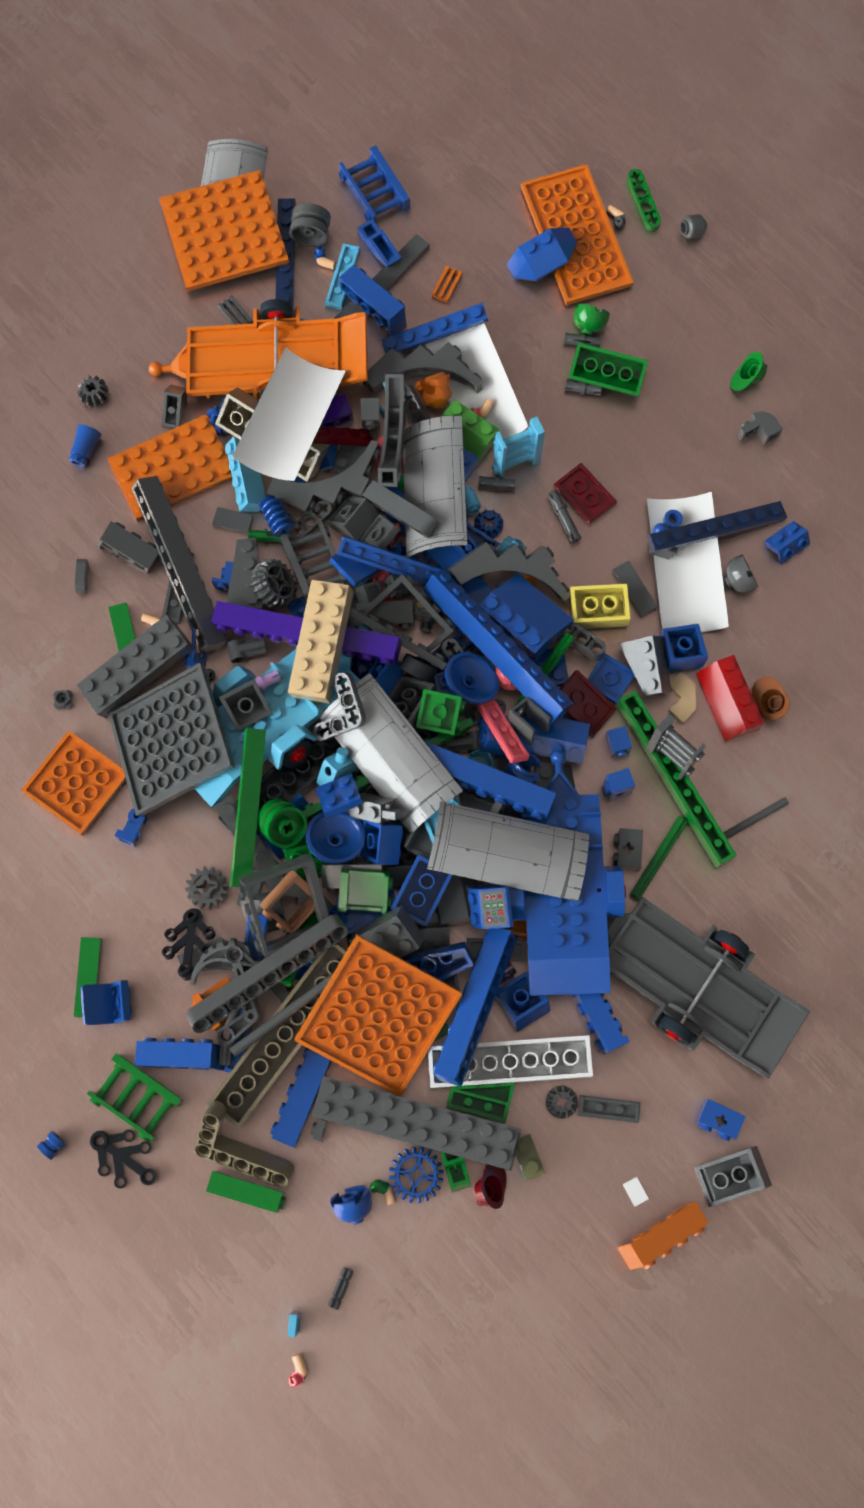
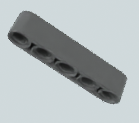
[362,480,439,538]

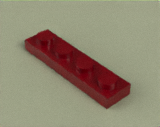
[312,426,374,446]

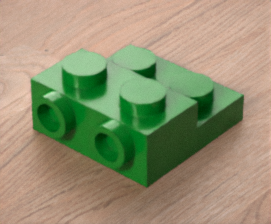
[416,689,466,735]

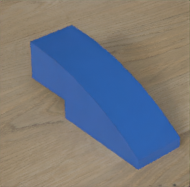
[358,219,402,268]

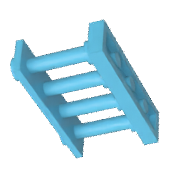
[492,417,545,478]

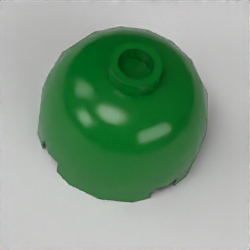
[573,304,610,336]

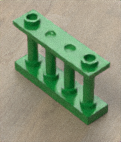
[87,1053,184,1142]

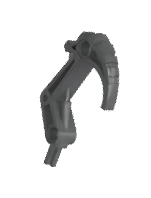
[190,938,261,1065]

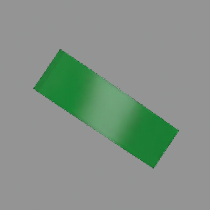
[440,1152,471,1192]

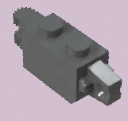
[346,792,402,824]

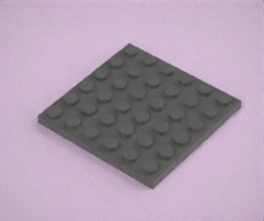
[108,663,235,817]

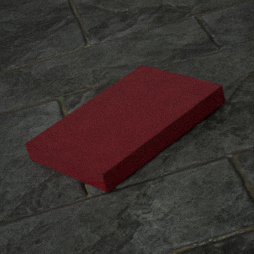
[553,463,617,526]
[560,670,617,737]

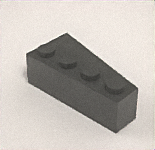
[227,538,264,610]

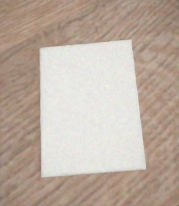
[623,1177,649,1207]

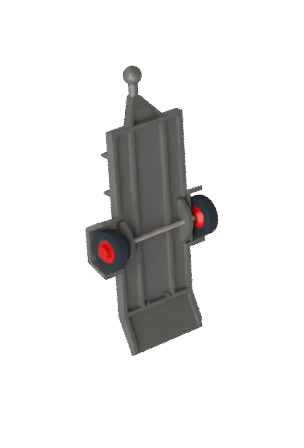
[607,897,810,1079]

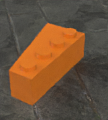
[617,1201,709,1270]

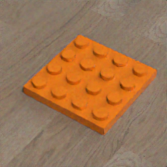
[21,730,126,836]

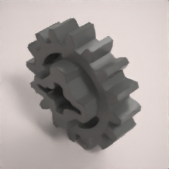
[185,866,229,909]

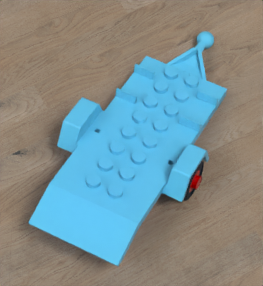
[194,624,372,807]

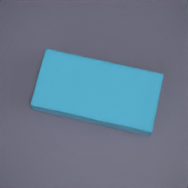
[288,1311,301,1337]

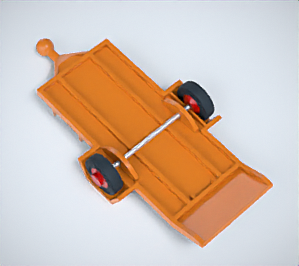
[149,299,368,400]

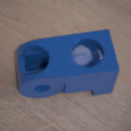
[115,808,147,847]

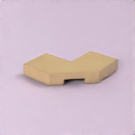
[669,671,696,724]

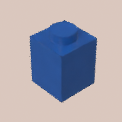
[605,726,632,758]

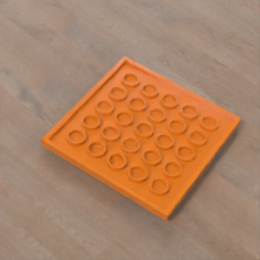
[159,170,289,292]
[294,934,462,1097]

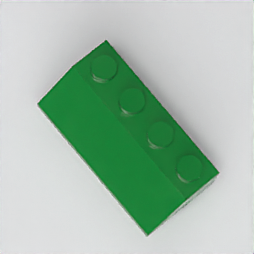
[568,342,648,397]

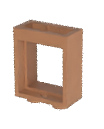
[259,870,325,933]

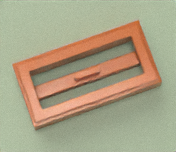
[432,265,463,304]

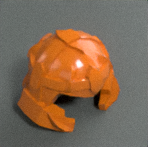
[415,372,452,409]

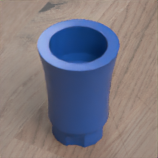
[69,424,102,467]

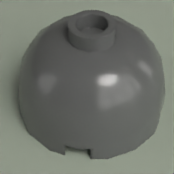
[724,554,758,593]

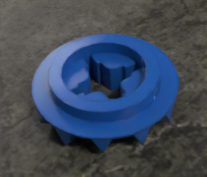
[474,509,503,538]

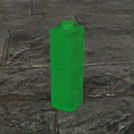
[206,1171,286,1213]

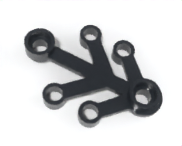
[162,908,216,981]
[90,1130,157,1188]

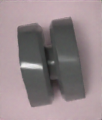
[289,203,331,247]

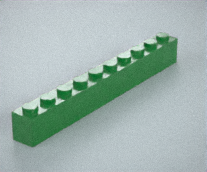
[617,690,737,869]

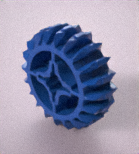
[389,1146,444,1203]

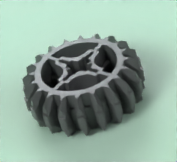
[250,558,298,609]

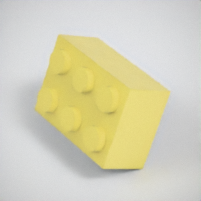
[569,584,630,629]

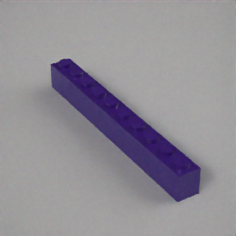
[211,601,402,665]

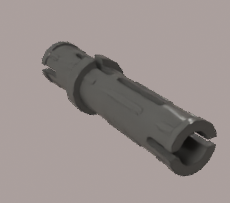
[547,490,582,543]

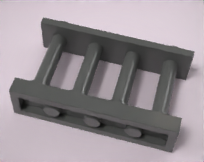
[280,520,348,603]
[646,714,706,780]

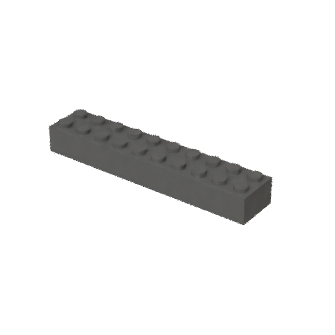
[312,1076,521,1171]

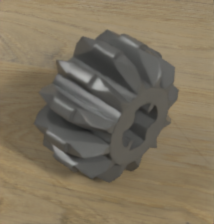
[77,375,108,407]

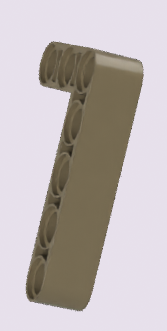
[194,1101,295,1188]

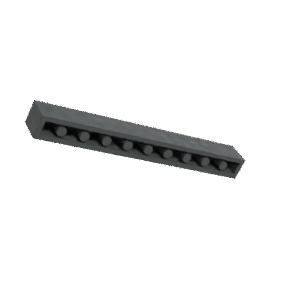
[132,476,227,653]

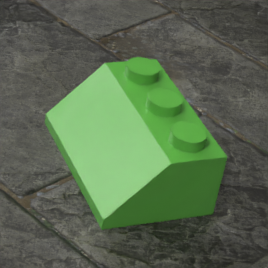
[443,399,499,465]

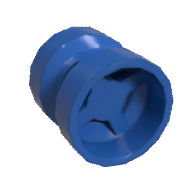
[37,1131,66,1160]

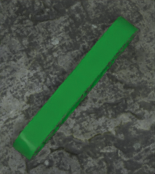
[627,169,661,232]

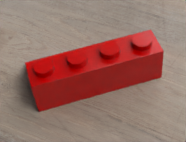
[696,655,764,742]

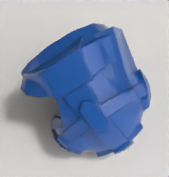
[503,752,541,785]

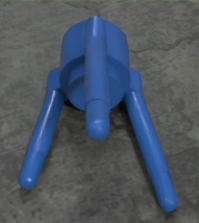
[185,628,208,669]

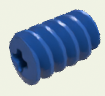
[259,495,294,537]

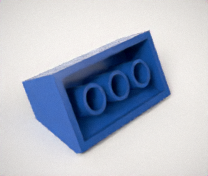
[516,709,590,764]

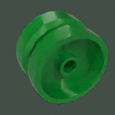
[257,798,308,848]

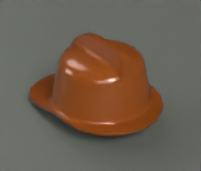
[752,676,790,720]

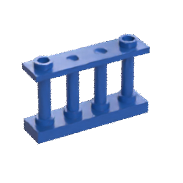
[338,145,410,224]

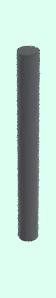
[723,797,789,839]

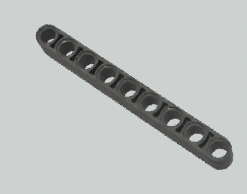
[186,914,348,1033]

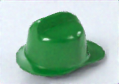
[730,352,767,391]

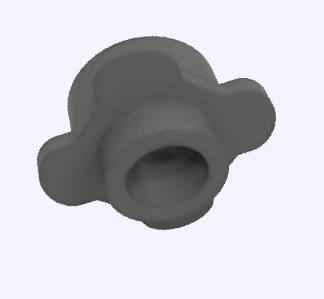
[54,690,73,709]

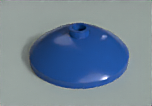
[445,652,499,704]
[306,811,365,864]

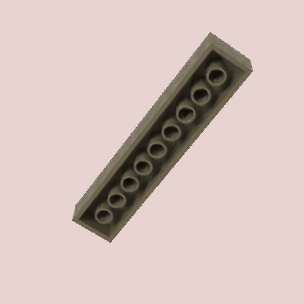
[207,943,347,1129]

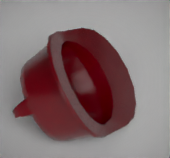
[474,1164,507,1209]

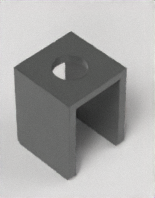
[508,697,551,745]

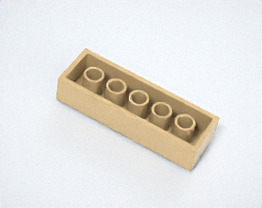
[288,580,354,704]

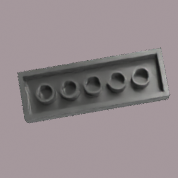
[77,615,195,718]

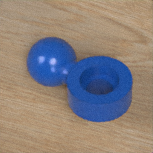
[653,510,683,533]

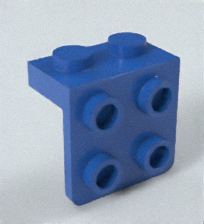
[81,980,132,1025]

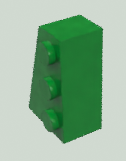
[446,1082,515,1123]

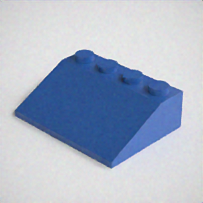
[479,573,574,661]

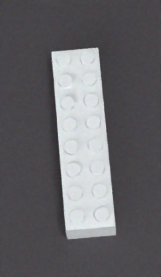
[428,1035,593,1089]

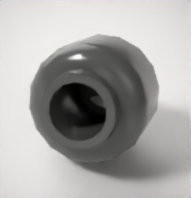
[680,214,707,239]

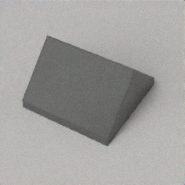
[219,679,272,732]

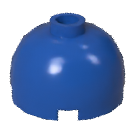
[330,1185,372,1225]

